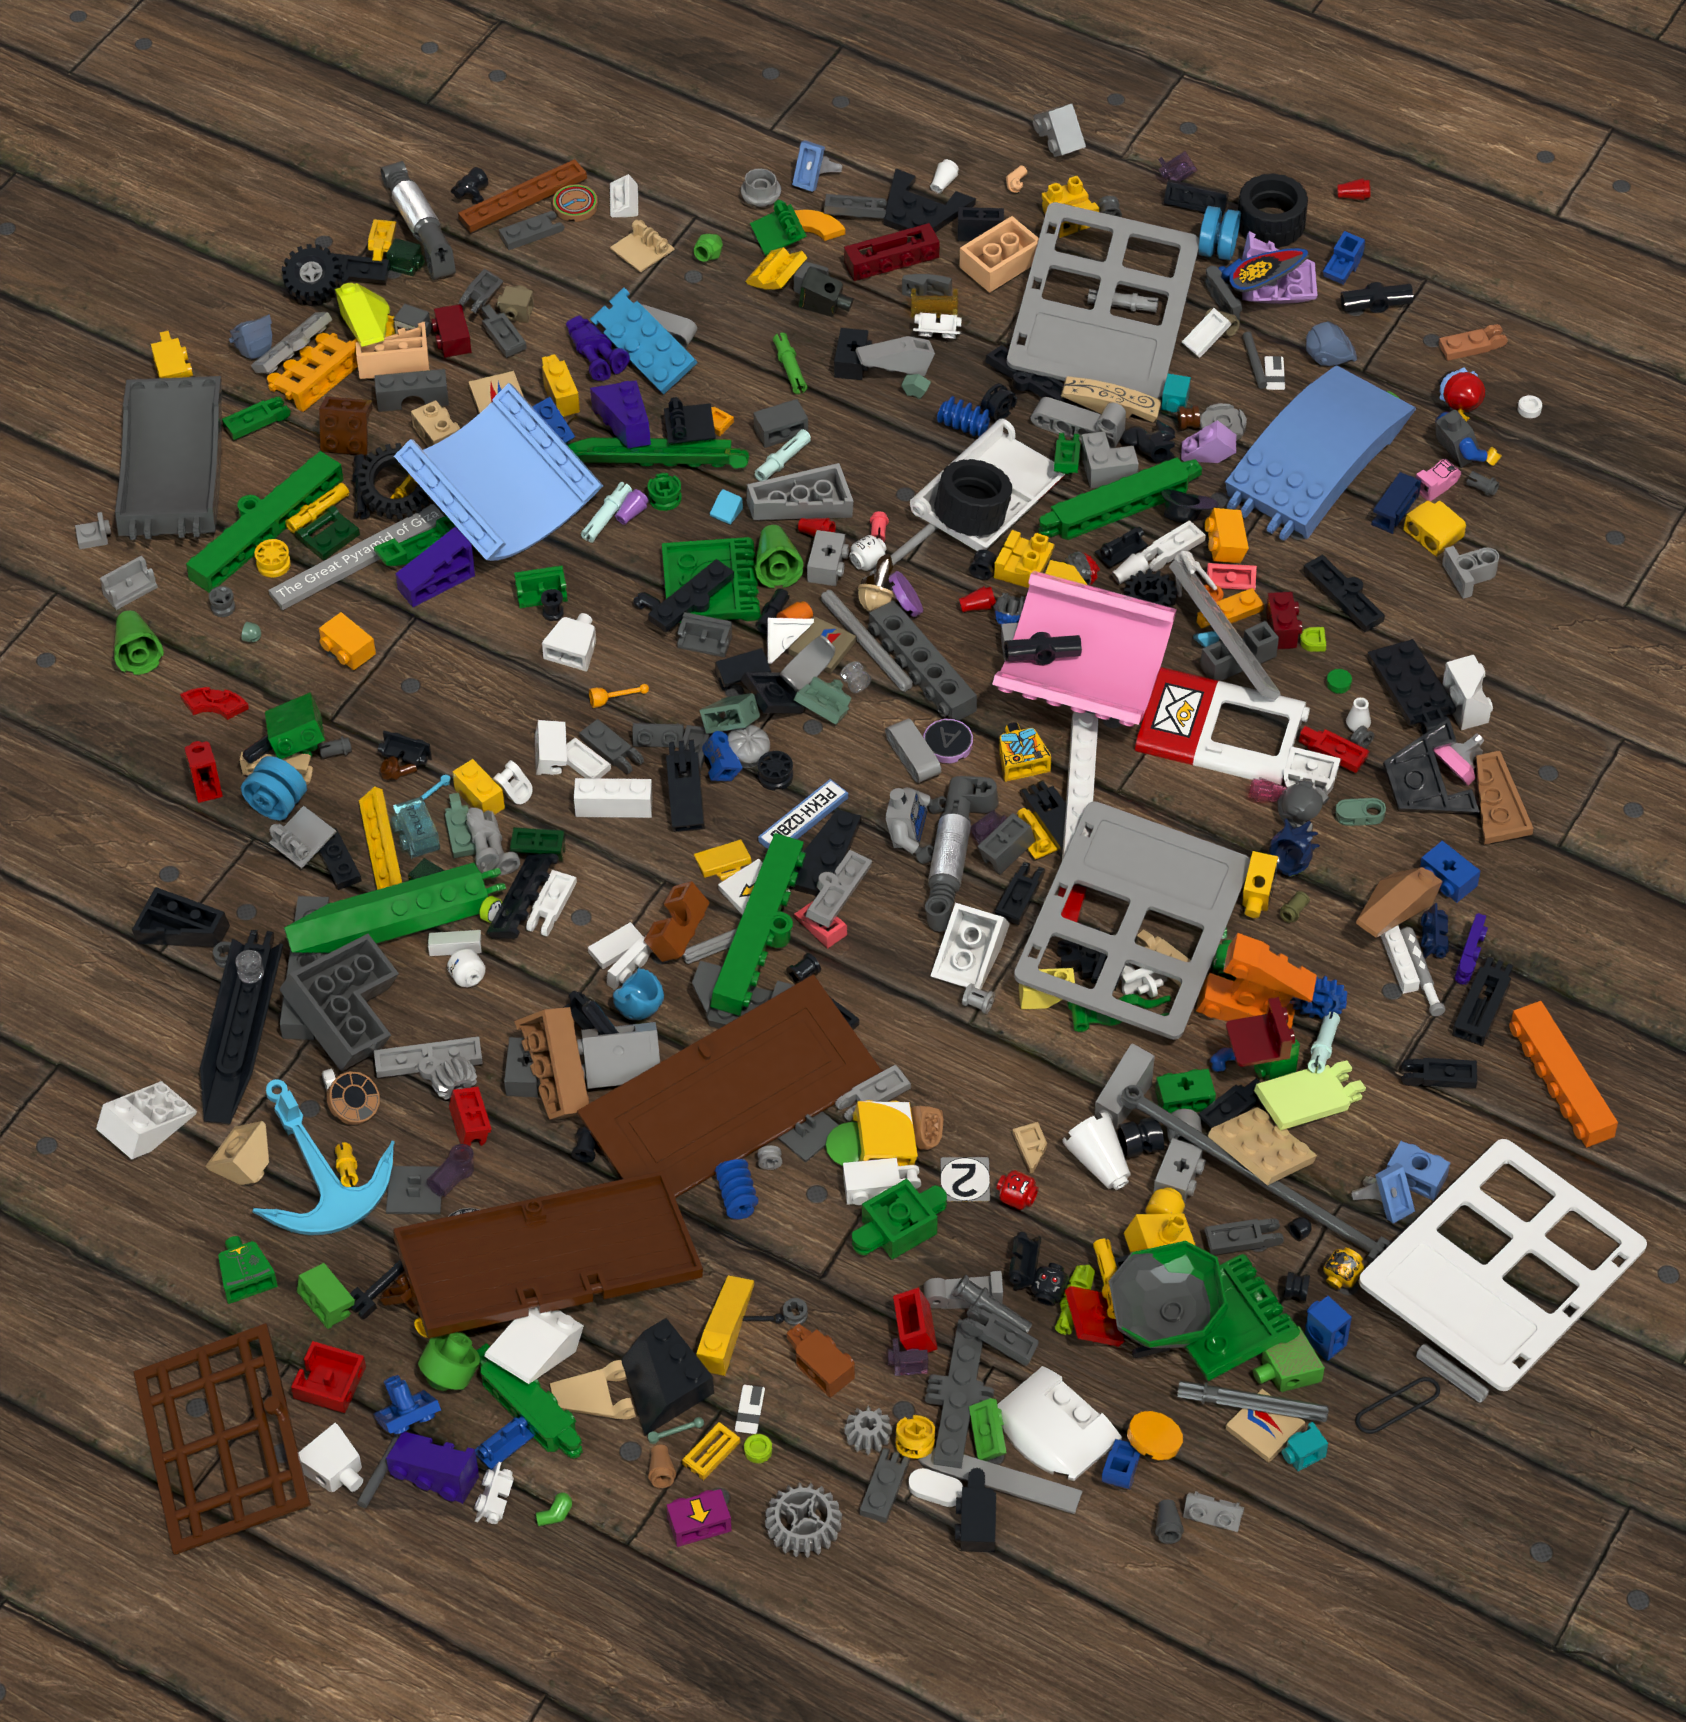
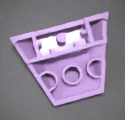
[1242,231,1317,303]

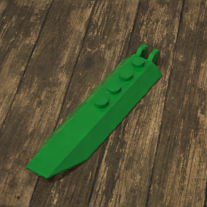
[566,437,750,468]
[284,862,506,953]

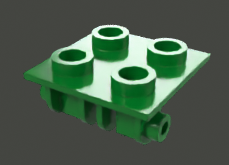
[750,200,807,256]

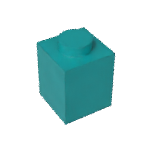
[1161,374,1191,412]

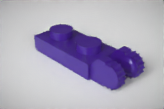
[1454,913,1488,985]

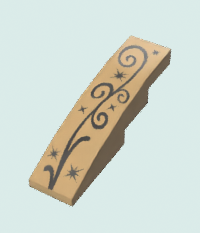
[1061,376,1161,423]

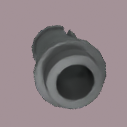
[1467,471,1499,496]
[319,736,352,759]

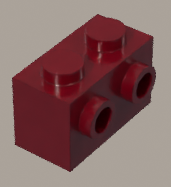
[1266,592,1302,649]

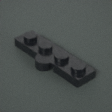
[331,253,390,285]
[986,345,1069,402]
[1303,554,1385,632]
[648,559,734,633]

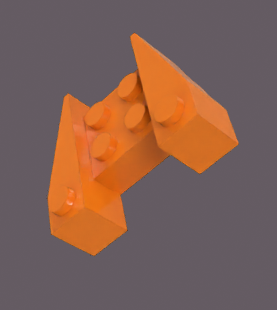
[1196,933,1317,1029]

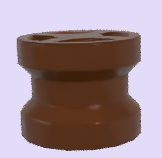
[1177,405,1200,430]

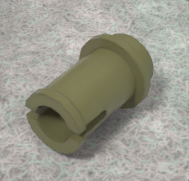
[1280,891,1310,923]

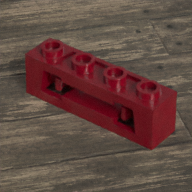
[844,223,940,281]

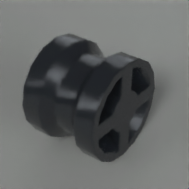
[969,550,997,580]
[1284,1271,1310,1302]

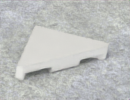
[767,618,814,664]

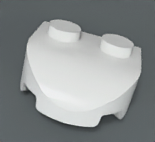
[1284,746,1341,795]

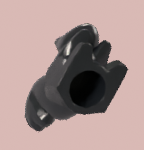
[1122,420,1175,463]

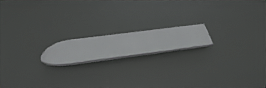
[918,1448,1082,1514]

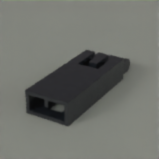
[666,739,705,832]
[1020,780,1066,859]
[1452,957,1514,1047]

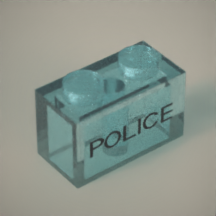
[391,796,440,859]

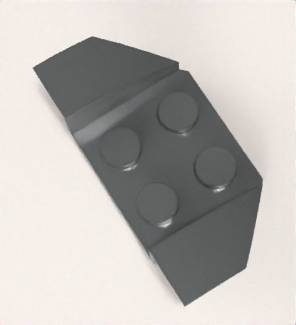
[692,961,794,1029]

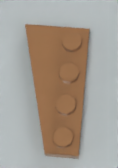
[1475,751,1534,845]

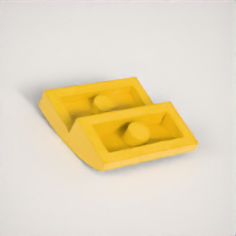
[745,247,808,289]

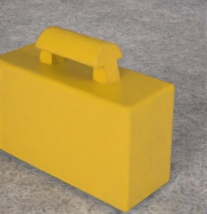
[694,840,752,881]

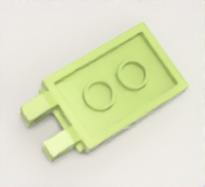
[1254,1061,1366,1131]

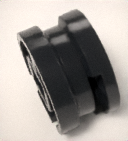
[981,383,1017,421]
[758,751,793,791]

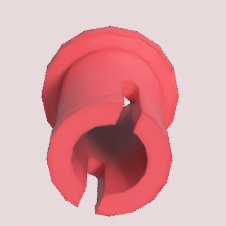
[870,511,889,542]

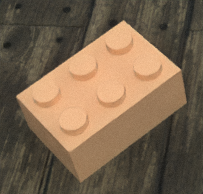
[959,216,1039,293]

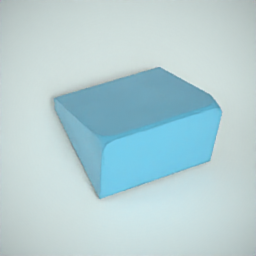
[710,489,743,525]

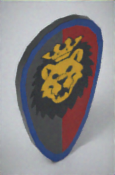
[1230,248,1309,292]

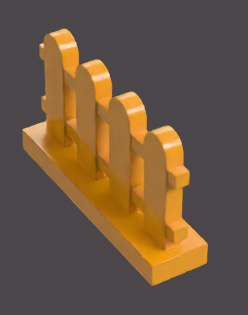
[267,333,358,412]

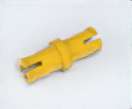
[335,1142,358,1187]

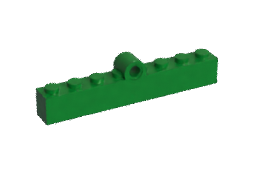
[186,451,344,593]
[710,833,806,1016]

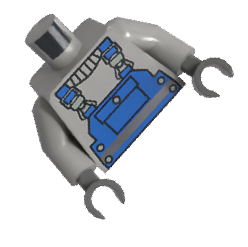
[886,787,947,864]

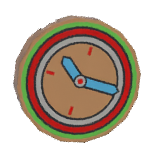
[553,184,598,222]

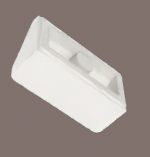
[610,174,638,218]
[428,930,482,956]

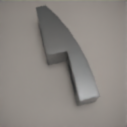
[902,274,952,301]

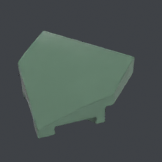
[794,677,852,725]

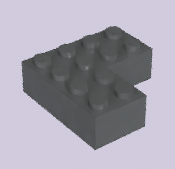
[279,934,399,1071]

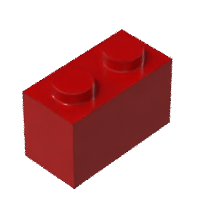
[893,1287,937,1357]

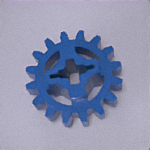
[1290,976,1348,1019]

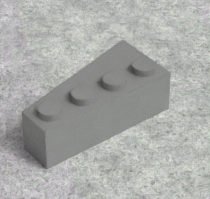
[746,463,854,520]

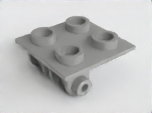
[269,806,337,869]

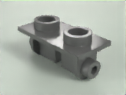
[633,722,684,748]

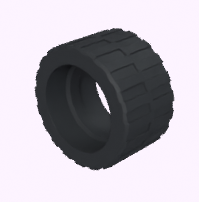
[1238,173,1308,248]
[934,459,1012,536]

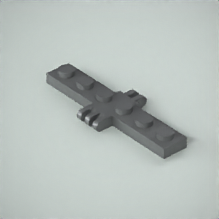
[925,1319,994,1469]

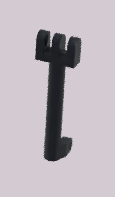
[350,1260,405,1319]

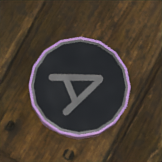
[924,719,973,763]

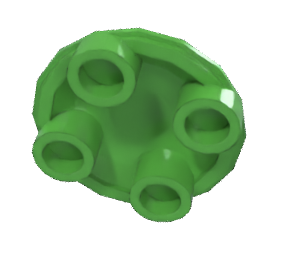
[826,1122,862,1166]

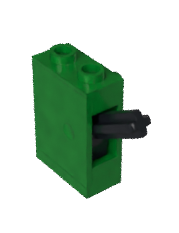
[242,692,325,764]

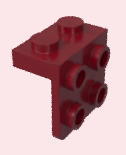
[1226,997,1295,1067]

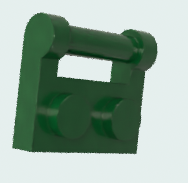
[294,505,360,561]

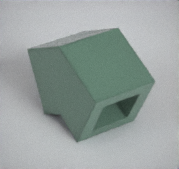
[901,374,931,399]

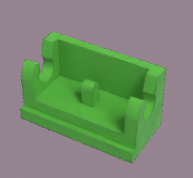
[297,1263,355,1329]

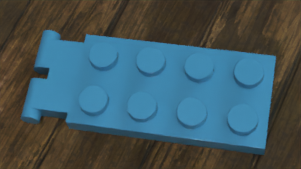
[590,287,698,395]

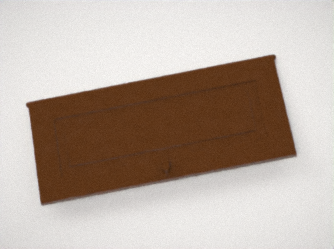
[577,974,884,1198]

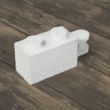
[843,1158,921,1205]

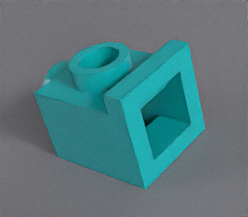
[1282,1422,1328,1472]

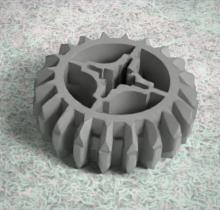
[765,1482,842,1558]

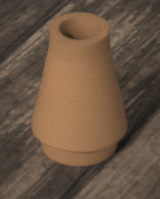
[648,1445,676,1488]

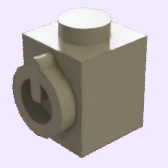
[497,285,534,323]

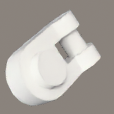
[493,760,532,804]

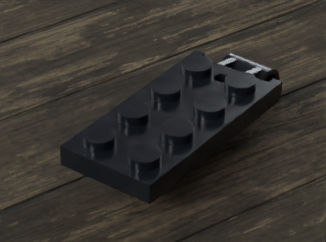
[1367,639,1456,735]

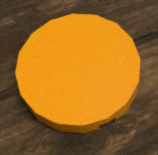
[1127,1411,1183,1460]

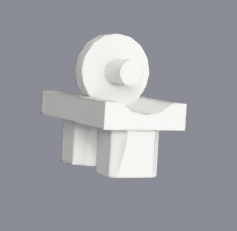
[1121,964,1167,998]

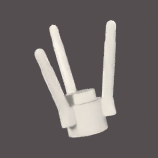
[1175,551,1217,597]

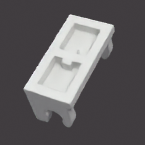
[534,720,567,775]

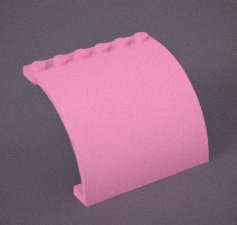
[993,571,1177,726]

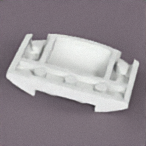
[997,1366,1122,1481]

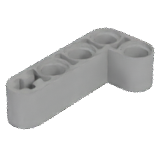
[1030,397,1126,449]

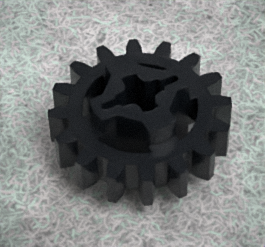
[1124,569,1177,608]

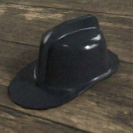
[1161,489,1219,523]

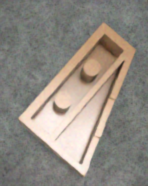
[356,322,430,379]

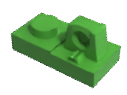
[969,1398,1007,1461]

